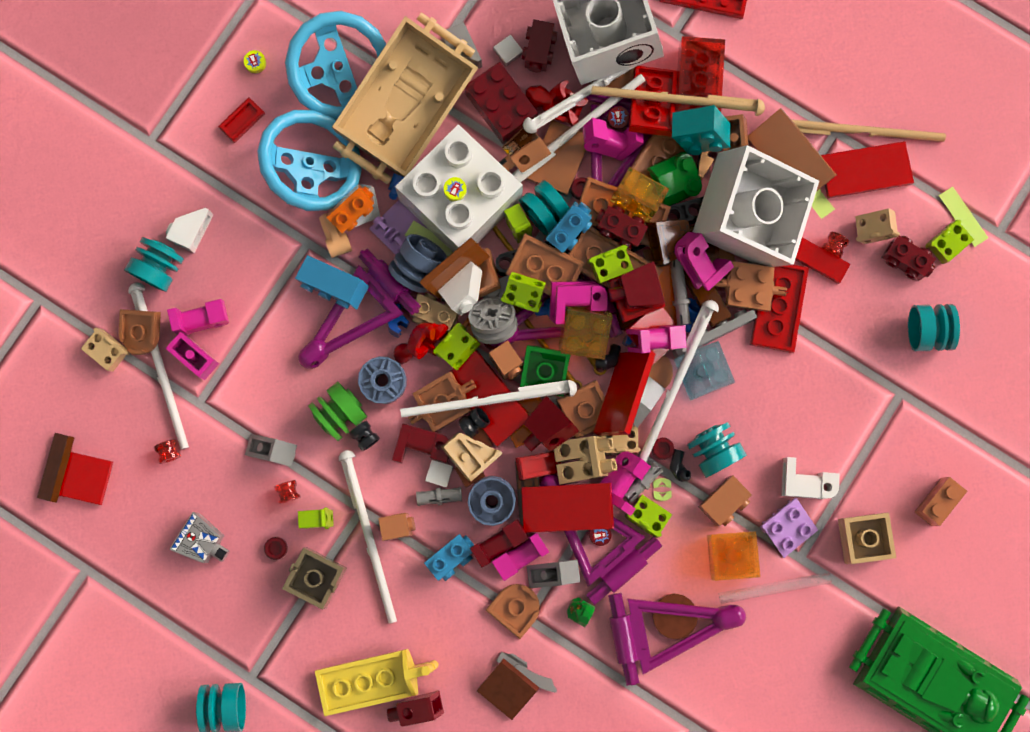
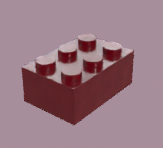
[465,62,538,145]

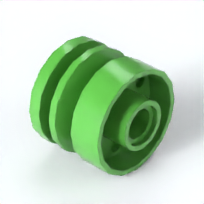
[308,381,367,441]

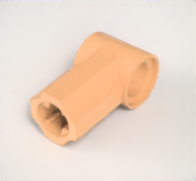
[319,213,352,258]

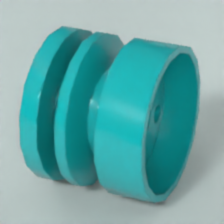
[124,237,184,292]
[908,304,960,352]
[687,422,747,478]
[196,683,246,732]

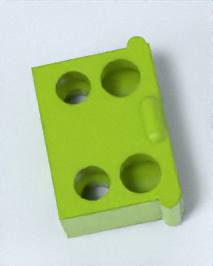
[504,203,533,243]
[925,220,974,264]
[587,245,634,284]
[501,272,546,312]
[433,323,480,370]
[625,494,672,538]
[298,507,334,529]

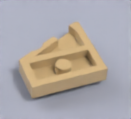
[441,432,502,482]

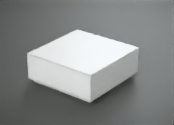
[493,35,523,66]
[425,460,453,488]

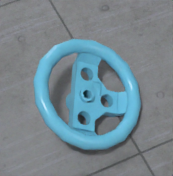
[285,11,386,120]
[257,110,362,211]

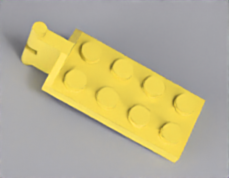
[315,649,438,716]

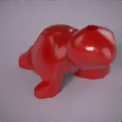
[525,80,588,126]
[393,323,449,364]

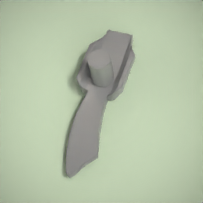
[496,652,557,693]

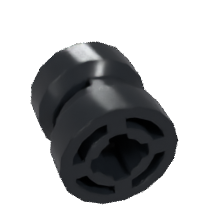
[459,407,490,438]
[349,420,380,452]

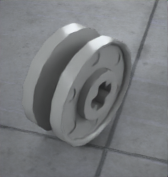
[468,297,518,344]

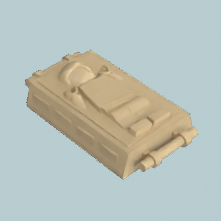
[332,12,478,185]

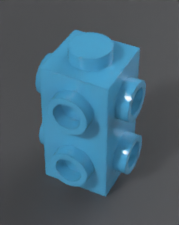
[546,201,593,253]
[424,534,474,581]

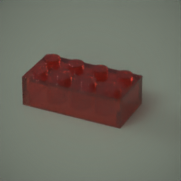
[675,36,725,112]

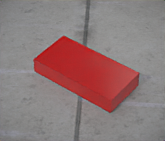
[218,97,265,143]
[515,451,561,480]

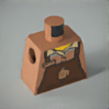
[499,128,551,173]

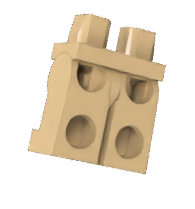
[554,436,617,485]

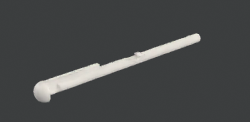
[523,44,663,133]
[512,74,646,183]
[128,283,189,450]
[639,300,719,462]
[400,380,577,418]
[339,450,397,624]

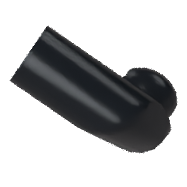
[595,344,621,370]
[670,449,691,482]

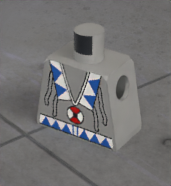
[170,512,229,563]

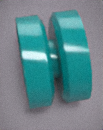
[519,180,569,236]

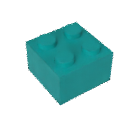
[672,105,730,155]

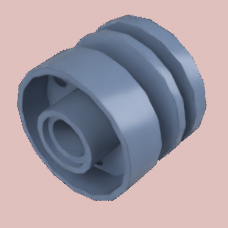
[389,234,447,293]
[358,356,407,404]
[468,476,516,526]

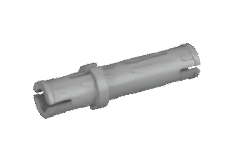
[669,259,691,325]

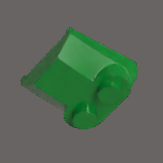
[647,151,702,206]
[520,345,571,397]

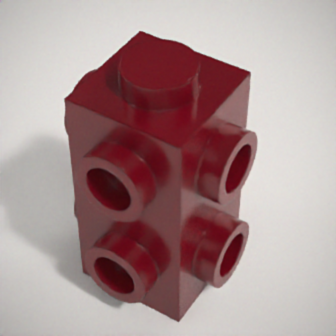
[522,19,558,73]
[595,205,648,249]
[881,235,936,281]

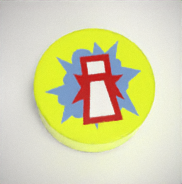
[244,50,266,74]
[444,177,467,201]

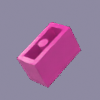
[165,332,219,380]

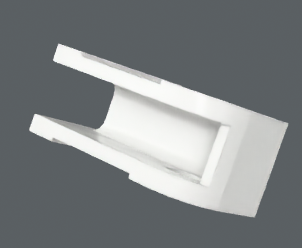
[781,457,840,499]

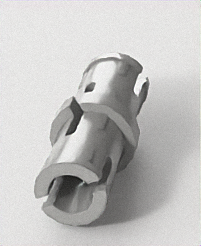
[625,461,663,503]
[416,487,462,506]

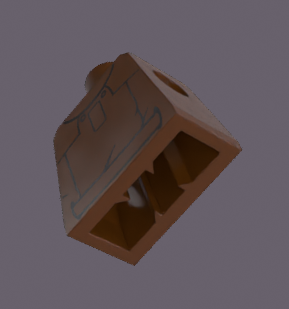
[645,220,695,264]

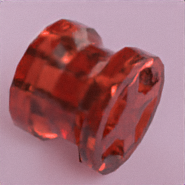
[822,232,850,258]
[154,439,181,464]
[274,480,301,504]

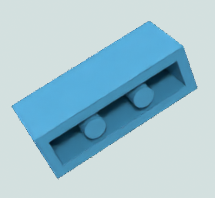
[295,255,369,309]

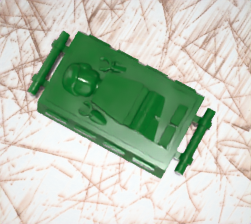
[849,606,1030,732]

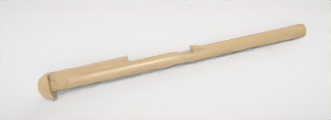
[591,86,765,116]
[791,119,946,142]

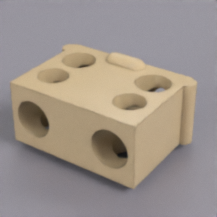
[855,208,900,244]
[81,328,130,372]
[602,426,641,455]

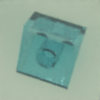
[674,341,735,401]

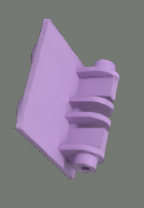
[369,200,429,255]
[760,497,818,558]

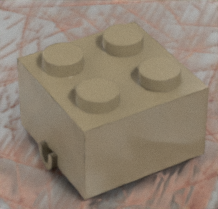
[282,547,347,610]

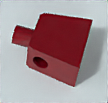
[608,261,665,309]
[522,396,579,452]
[387,691,444,727]

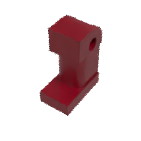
[392,424,449,464]
[470,519,529,568]

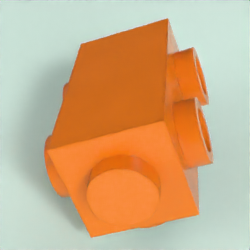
[326,184,374,233]

